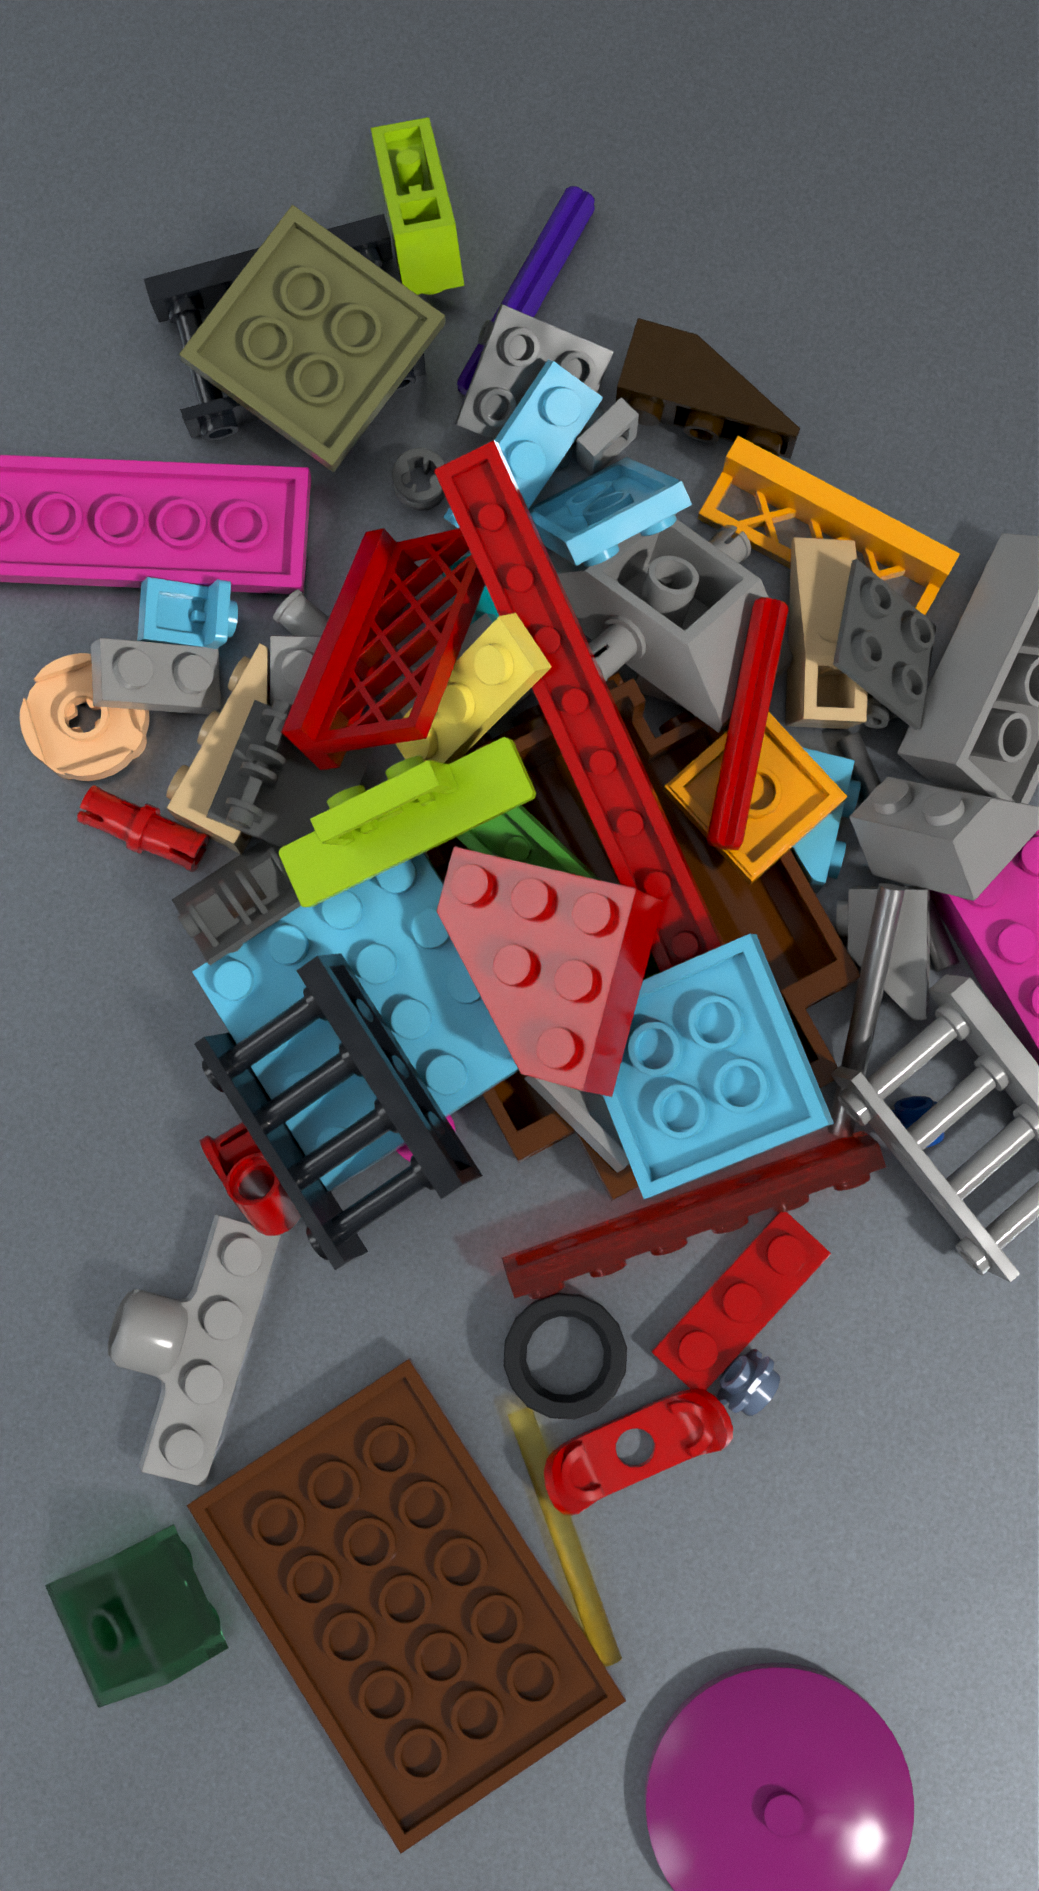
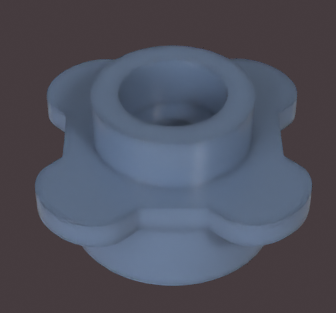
[717,1349,780,1416]

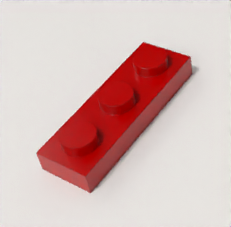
[651,1209,831,1390]

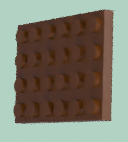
[187,1358,626,1854]

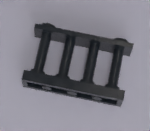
[144,214,426,441]
[194,953,483,1270]

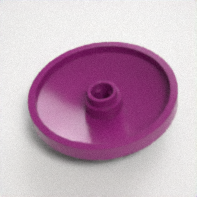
[645,1663,914,1891]

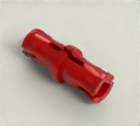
[77,785,209,872]

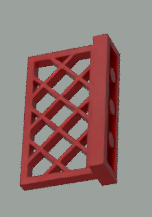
[281,528,485,770]

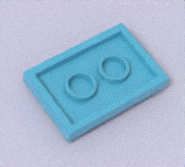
[528,457,692,567]

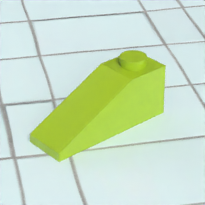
[370,117,464,295]

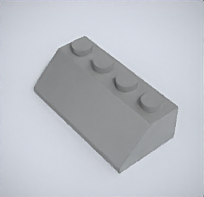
[897,533,1039,804]

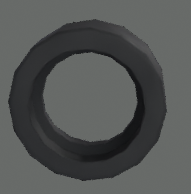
[503,1293,627,1420]

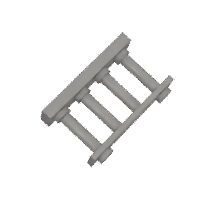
[830,974,1039,1282]

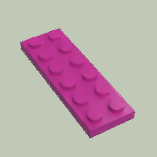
[0,455,311,594]

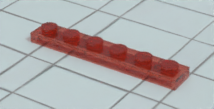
[502,1130,886,1299]

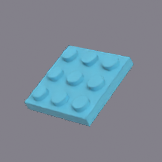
[603,933,834,1199]

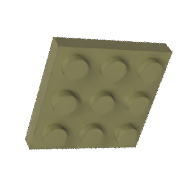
[179,205,445,473]

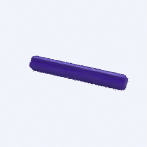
[457,186,595,396]

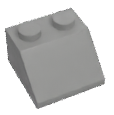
[849,777,1039,901]

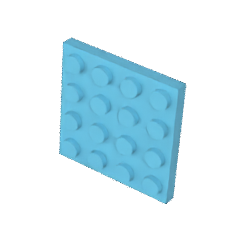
[192,852,519,1192]

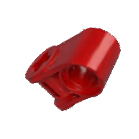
[199,1122,301,1236]

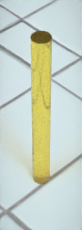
[507,1407,622,1667]

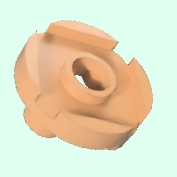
[20,653,149,781]

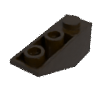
[615,318,800,459]

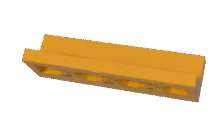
[697,436,960,615]

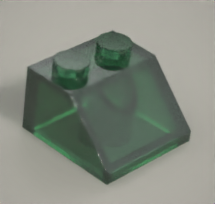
[45,1524,229,1708]

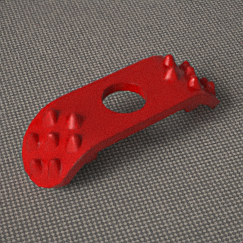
[544,1389,733,1516]

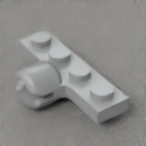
[108,1214,281,1488]

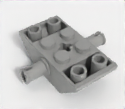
[549,519,793,733]

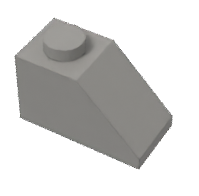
[836,886,931,1020]

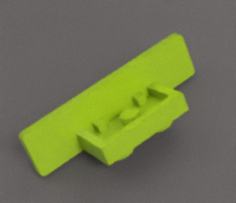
[279,737,536,907]

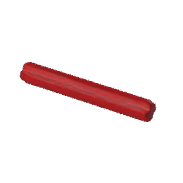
[707,597,789,850]

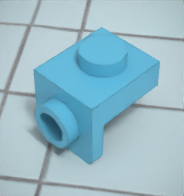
[137,577,238,649]

